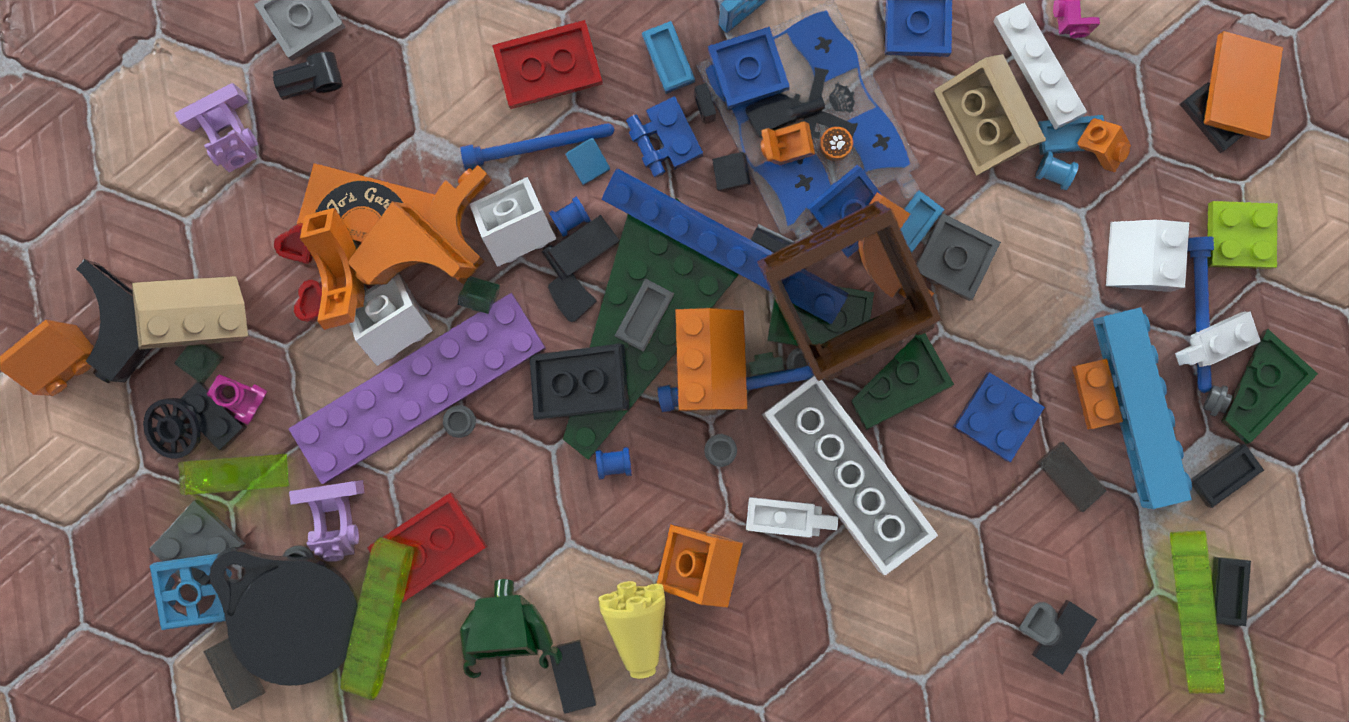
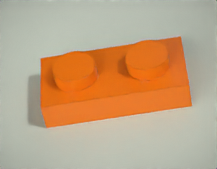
[1072,359,1123,429]

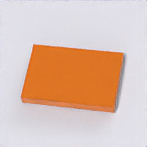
[1204,31,1283,140]

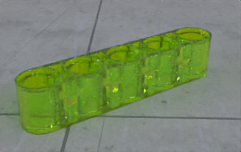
[1170,530,1225,694]
[340,537,414,700]

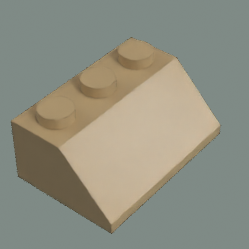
[934,54,1046,175]
[132,276,248,349]

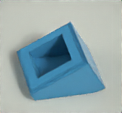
[565,138,611,185]

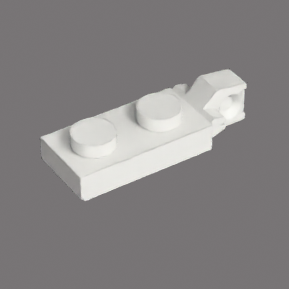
[1175,311,1261,367]
[746,497,838,538]

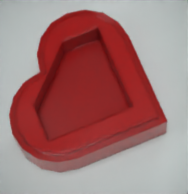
[274,223,313,264]
[294,280,322,322]

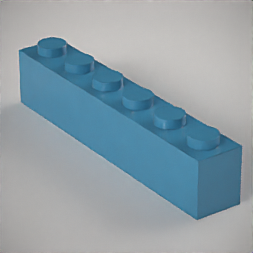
[1093,307,1192,509]

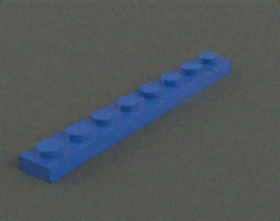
[601,168,849,324]

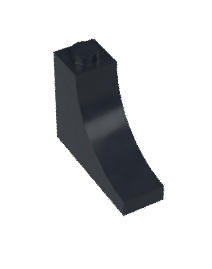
[76,259,152,383]

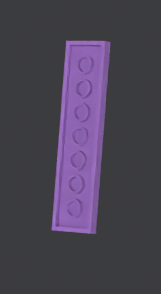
[289,293,546,484]

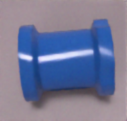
[549,196,591,237]
[596,447,632,480]

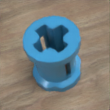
[1035,151,1079,191]

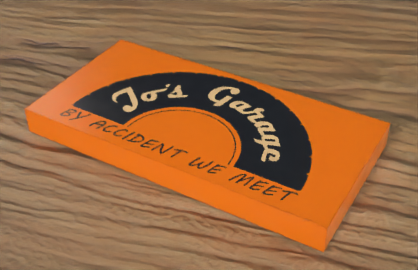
[297,163,435,243]

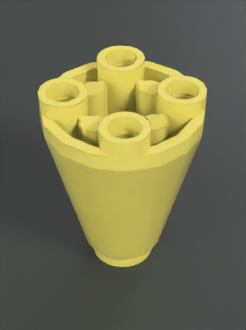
[598,581,665,679]

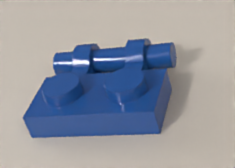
[626,96,703,178]

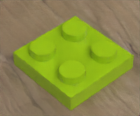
[1207,201,1278,269]

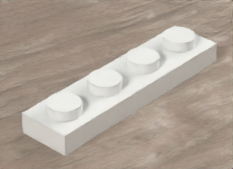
[993,3,1087,130]

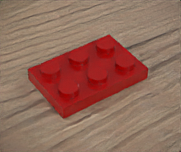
[492,20,603,110]
[367,492,487,603]

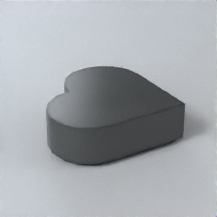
[1018,602,1062,647]

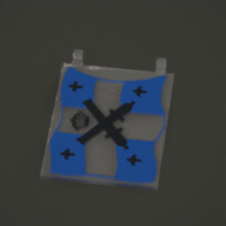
[696,0,920,241]

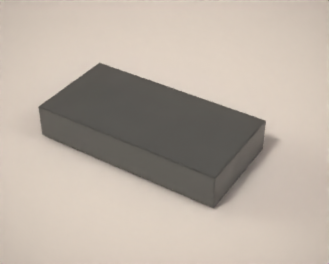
[615,279,675,352]

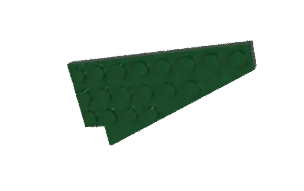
[563,198,739,460]

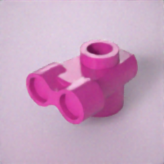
[207,374,268,425]

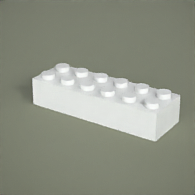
[762,376,938,576]

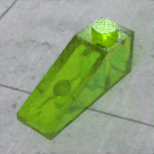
[178,454,289,495]

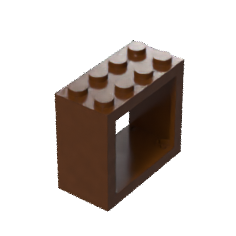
[757,201,942,381]

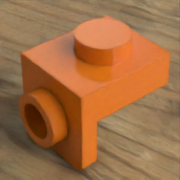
[1077,118,1131,173]
[760,121,815,165]

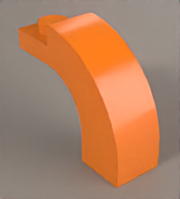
[428,165,491,284]
[858,192,934,299]
[300,208,365,330]

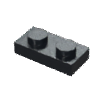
[179,381,247,450]

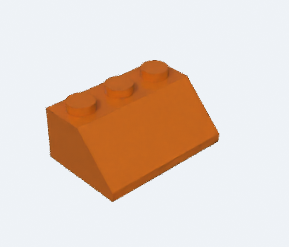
[676,308,747,411]

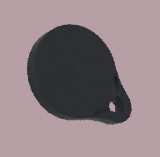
[209,547,360,686]

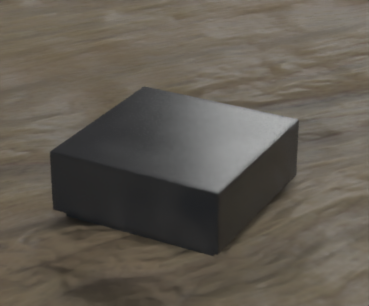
[694,83,716,124]
[712,152,751,192]

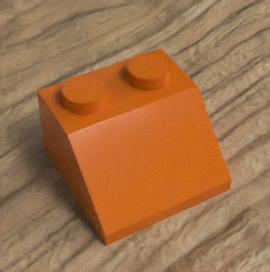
[0,320,94,396]
[656,524,743,608]

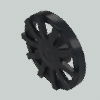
[143,398,202,459]

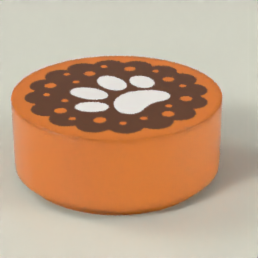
[819,127,853,161]

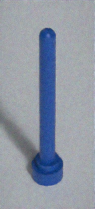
[460,123,615,171]
[1187,237,1214,393]
[657,366,814,412]

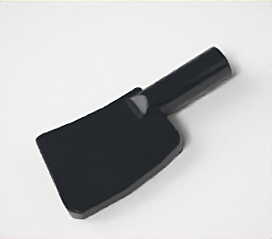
[745,95,825,138]
[542,245,597,322]

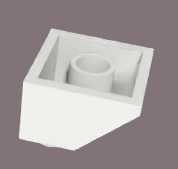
[470,177,556,267]
[1106,220,1189,292]
[349,273,432,366]

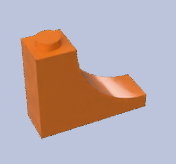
[347,202,476,285]

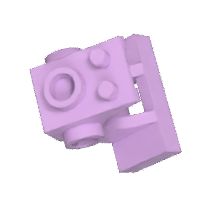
[175,83,258,172]
[289,480,365,562]

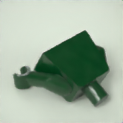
[460,579,562,678]

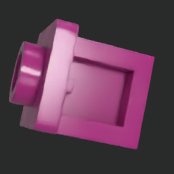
[1053,0,1100,38]

